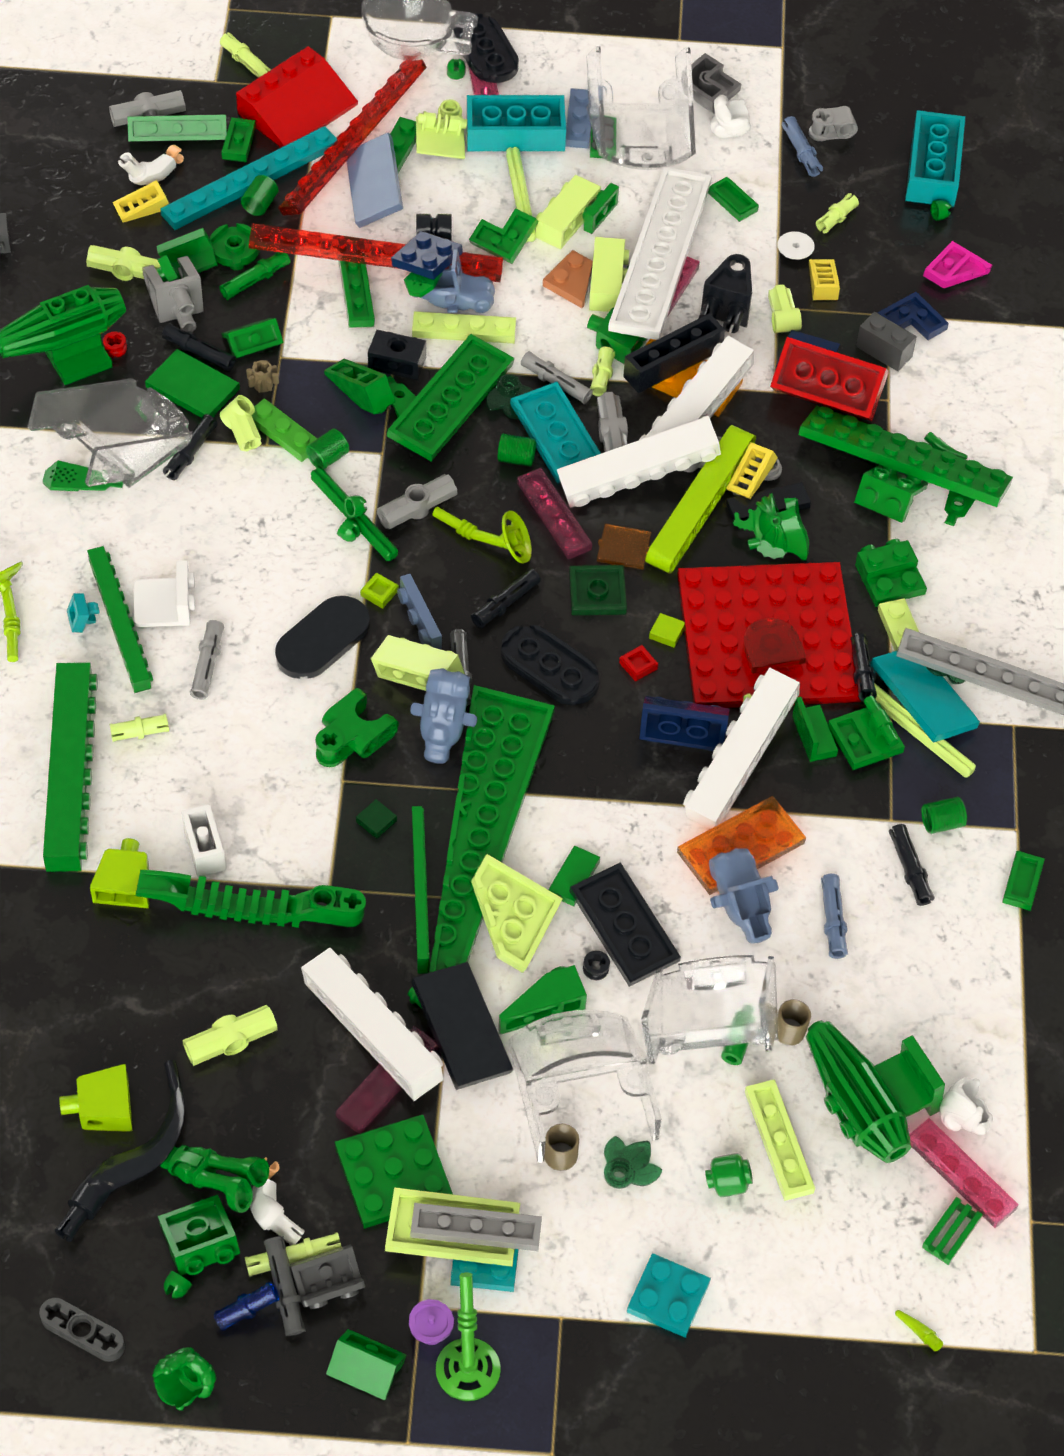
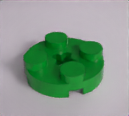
[210,223,260,271]

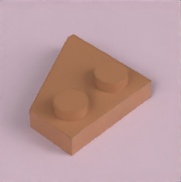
[543,250,593,308]

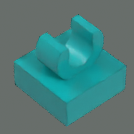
[67,593,100,633]

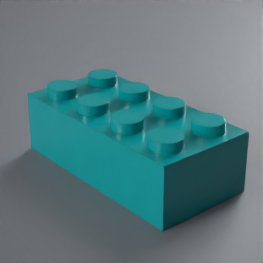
[466,95,566,151]
[905,110,965,207]

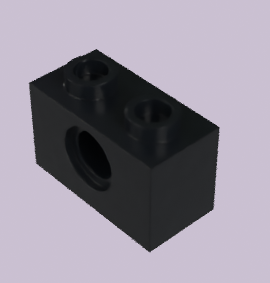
[368,329,426,380]

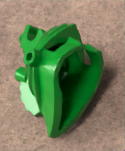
[733,493,809,560]

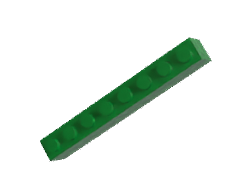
[43,663,98,872]

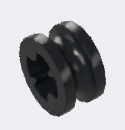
[582,950,610,981]

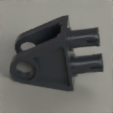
[698,254,752,333]

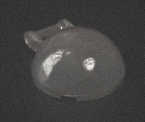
[361,0,478,60]

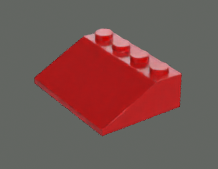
[236,46,358,148]

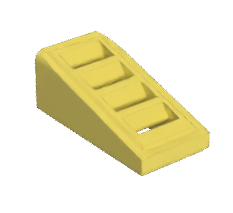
[112,180,169,223]
[809,259,840,300]
[726,442,778,499]

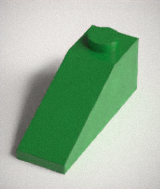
[324,359,395,414]
[498,965,587,1035]

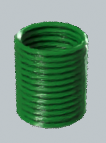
[241,175,278,216]
[306,429,349,469]
[497,433,536,467]
[921,796,967,834]

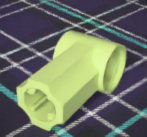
[768,285,802,333]
[220,395,262,452]

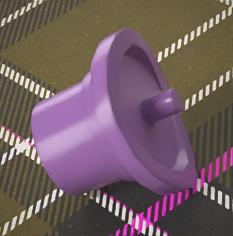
[409,1299,454,1345]

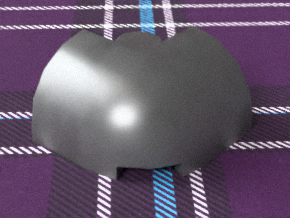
[685,53,741,114]

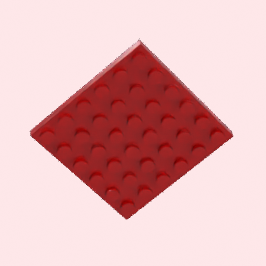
[678,562,861,708]

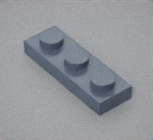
[565,88,595,149]
[397,574,442,650]

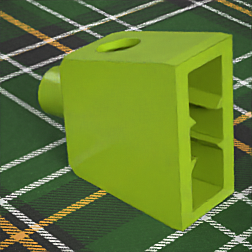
[90,838,149,908]
[59,1064,133,1131]

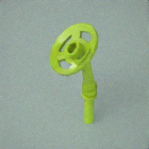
[432,507,532,564]
[0,561,23,662]

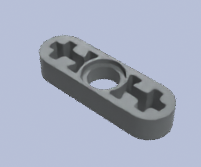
[39,1298,125,1362]

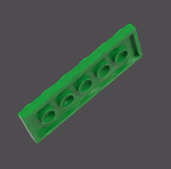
[387,334,514,461]

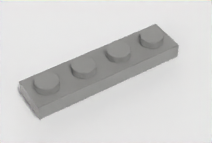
[410,1203,542,1251]

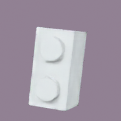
[181,804,226,877]

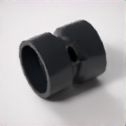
[416,214,452,241]

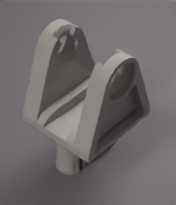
[142,256,204,332]

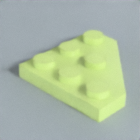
[471,854,563,973]

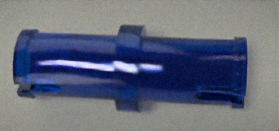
[214,1282,280,1331]

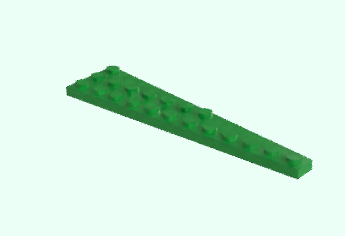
[429,685,555,973]

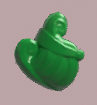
[152,1347,216,1411]

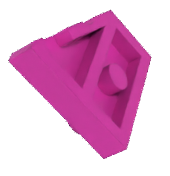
[923,241,992,288]

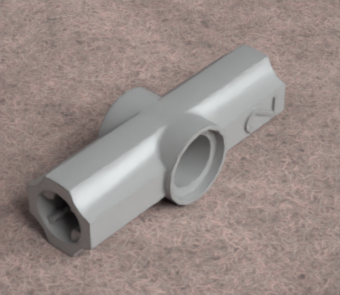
[109,90,186,127]
[597,392,628,452]
[377,474,457,529]

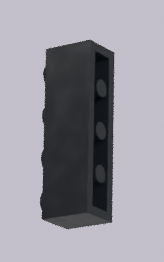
[623,313,725,393]

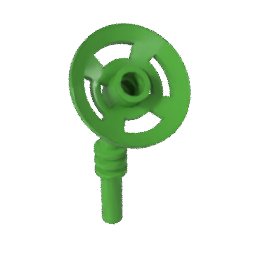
[436,1272,501,1401]

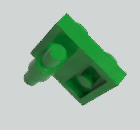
[828,696,905,770]

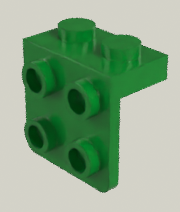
[854,465,928,523]

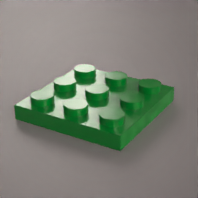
[335,1115,453,1229]

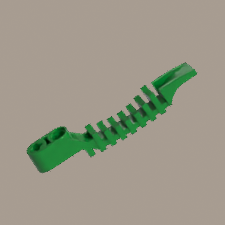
[135,870,366,928]

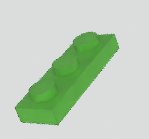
[251,398,317,462]

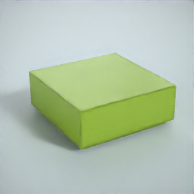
[360,573,399,609]
[649,613,685,648]

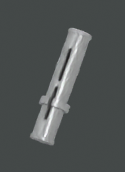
[521,351,593,404]
[190,620,224,700]

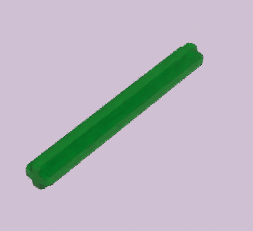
[310,467,398,561]

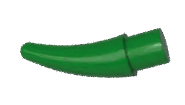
[924,432,968,460]

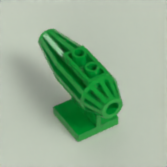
[0,285,126,385]
[806,1020,945,1163]

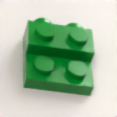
[855,539,927,607]
[158,1195,240,1275]

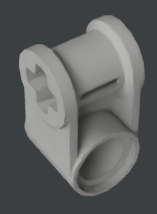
[808,106,858,141]

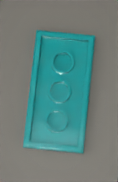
[510,382,601,483]
[871,650,980,743]

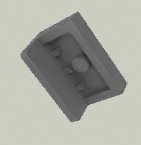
[290,1245,365,1309]

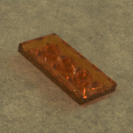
[677,796,806,895]

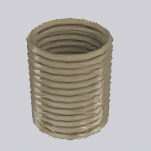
[773,999,811,1045]
[544,1123,579,1171]

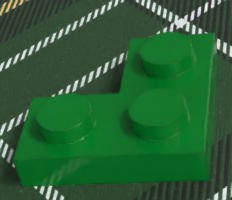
[469,208,538,264]

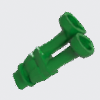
[160,1145,269,1213]

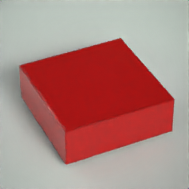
[619,645,658,682]

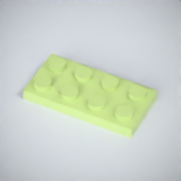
[385,1188,520,1267]

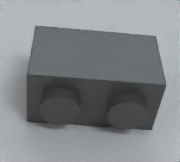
[856,312,917,371]

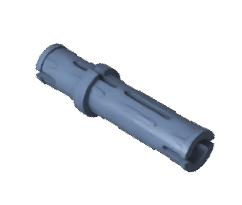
[782,116,823,177]
[821,873,848,959]

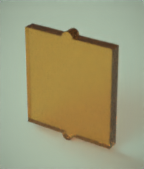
[597,524,651,570]

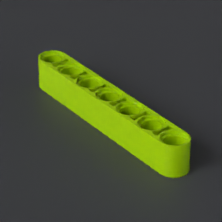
[645,425,756,574]

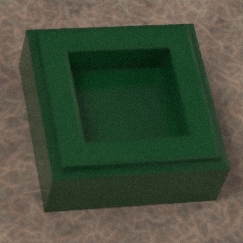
[356,799,397,839]

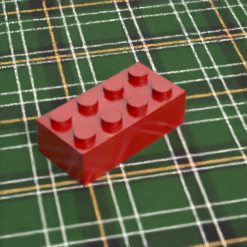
[770,337,889,421]

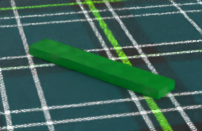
[412,806,430,974]

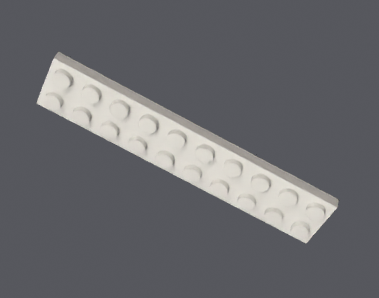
[608,167,712,340]

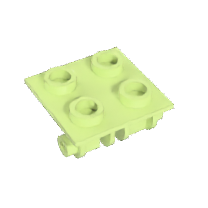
[416,111,467,159]

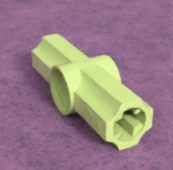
[86,245,161,281]
[183,1005,278,1066]

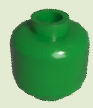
[705,1153,753,1197]

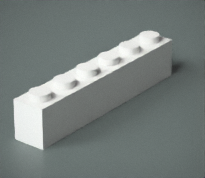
[639,336,754,440]
[557,416,721,508]
[683,668,800,832]
[301,948,443,1101]

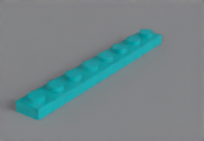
[160,126,339,230]

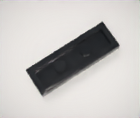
[726,482,811,522]

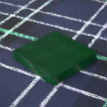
[569,565,627,615]

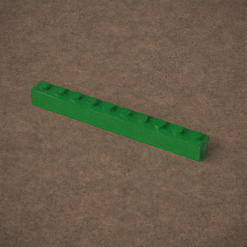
[87,546,153,693]

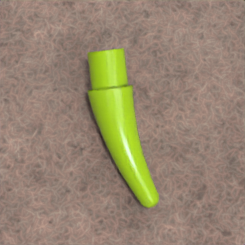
[895,1310,943,1351]

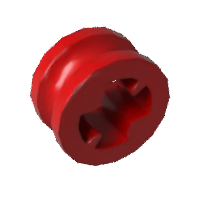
[103,331,127,358]

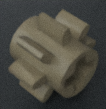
[246,360,279,393]

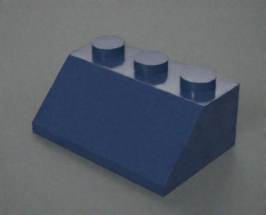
[639,696,730,751]

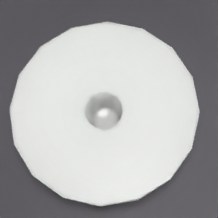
[777,231,814,260]

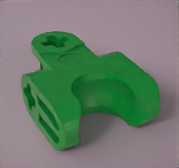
[315,688,399,767]

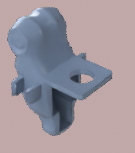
[413,249,495,313]
[410,668,477,764]
[709,848,779,943]

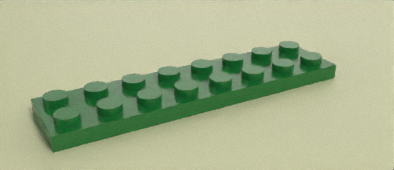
[798,406,1013,507]

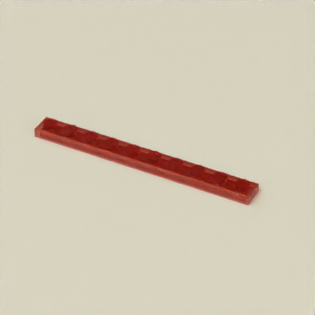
[278,59,427,216]
[249,223,503,282]

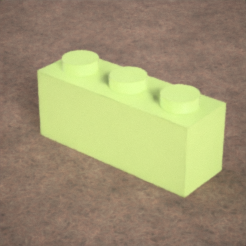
[535,175,601,249]
[589,237,629,312]
[371,635,464,691]

